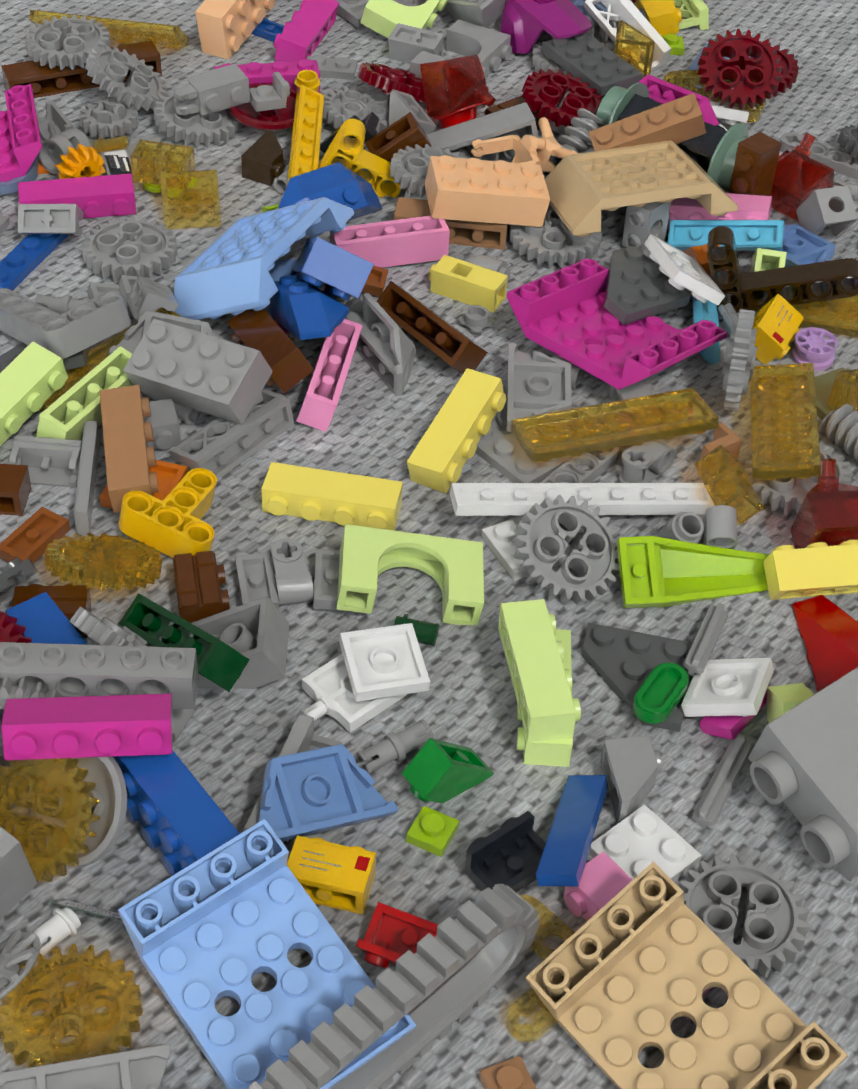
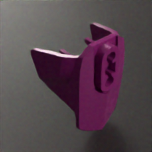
[501,0,592,54]

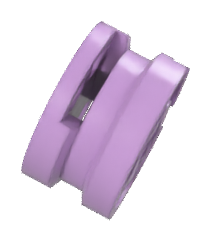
[791,327,838,371]

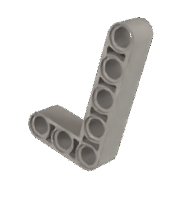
[0,288,131,359]

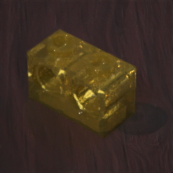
[130,139,195,189]

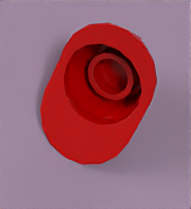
[432,102,489,129]

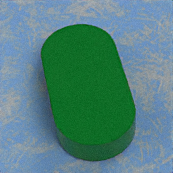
[633,663,689,724]

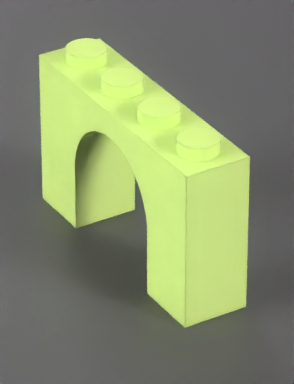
[360,0,448,38]
[336,524,484,625]

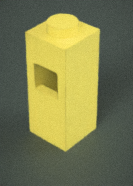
[428,255,508,313]

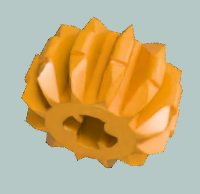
[56,143,106,179]

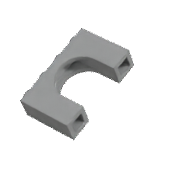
[410,19,512,99]

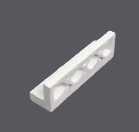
[583,0,672,75]

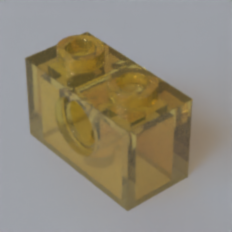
[695,445,764,525]

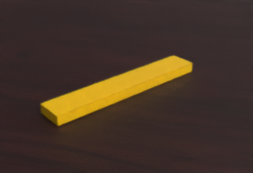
[287,85,324,184]

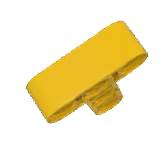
[318,119,401,198]
[118,468,217,558]

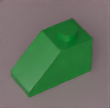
[402,738,494,803]

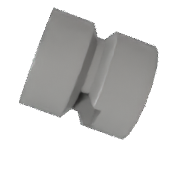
[39,128,91,174]

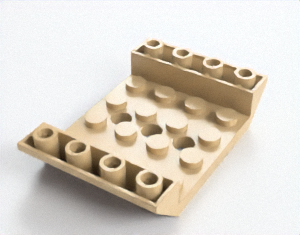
[545,140,738,237]
[525,862,848,1089]

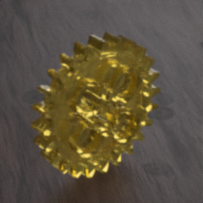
[44,533,163,591]
[0,758,100,883]
[0,944,143,1068]

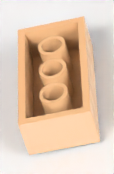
[195,0,275,59]
[424,155,550,227]

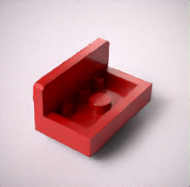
[356,902,438,969]

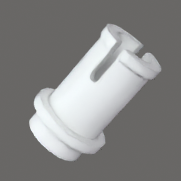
[28,906,81,959]

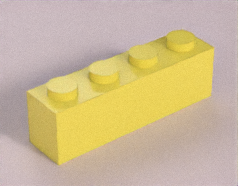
[407,368,506,494]
[261,462,403,531]
[763,540,858,600]

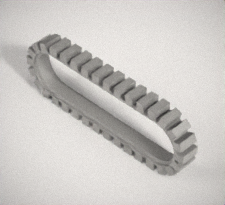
[247,884,540,1089]

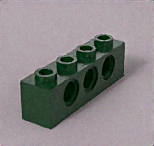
[119,593,250,692]

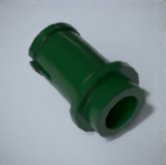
[394,614,439,647]

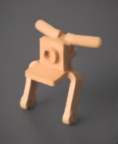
[471,117,578,173]

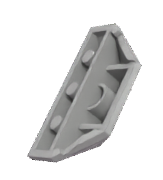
[444,0,507,28]
[343,293,416,397]

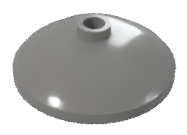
[31,756,127,866]

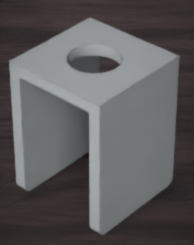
[796,185,858,237]

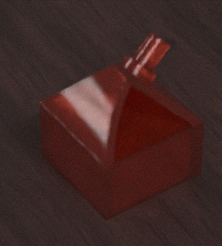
[420,54,496,117]
[771,133,835,222]
[790,459,858,549]

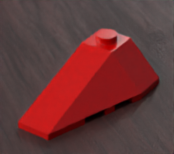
[792,594,858,692]

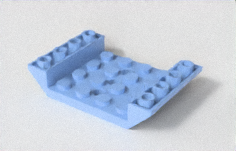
[173,197,355,321]
[118,819,416,1089]

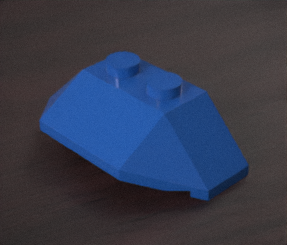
[278,162,383,221]
[264,275,349,340]

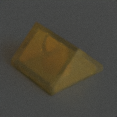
[614,20,655,79]
[160,170,221,229]

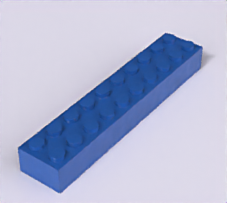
[5,592,240,876]

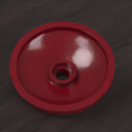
[229,83,297,132]

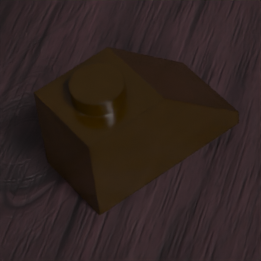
[241,130,286,186]

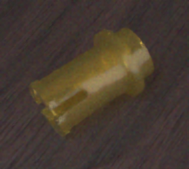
[93,135,129,156]

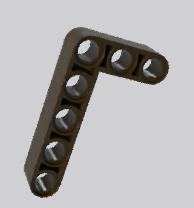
[707,226,858,313]

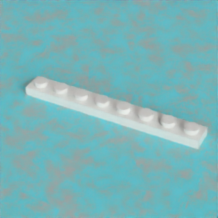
[449,483,718,516]

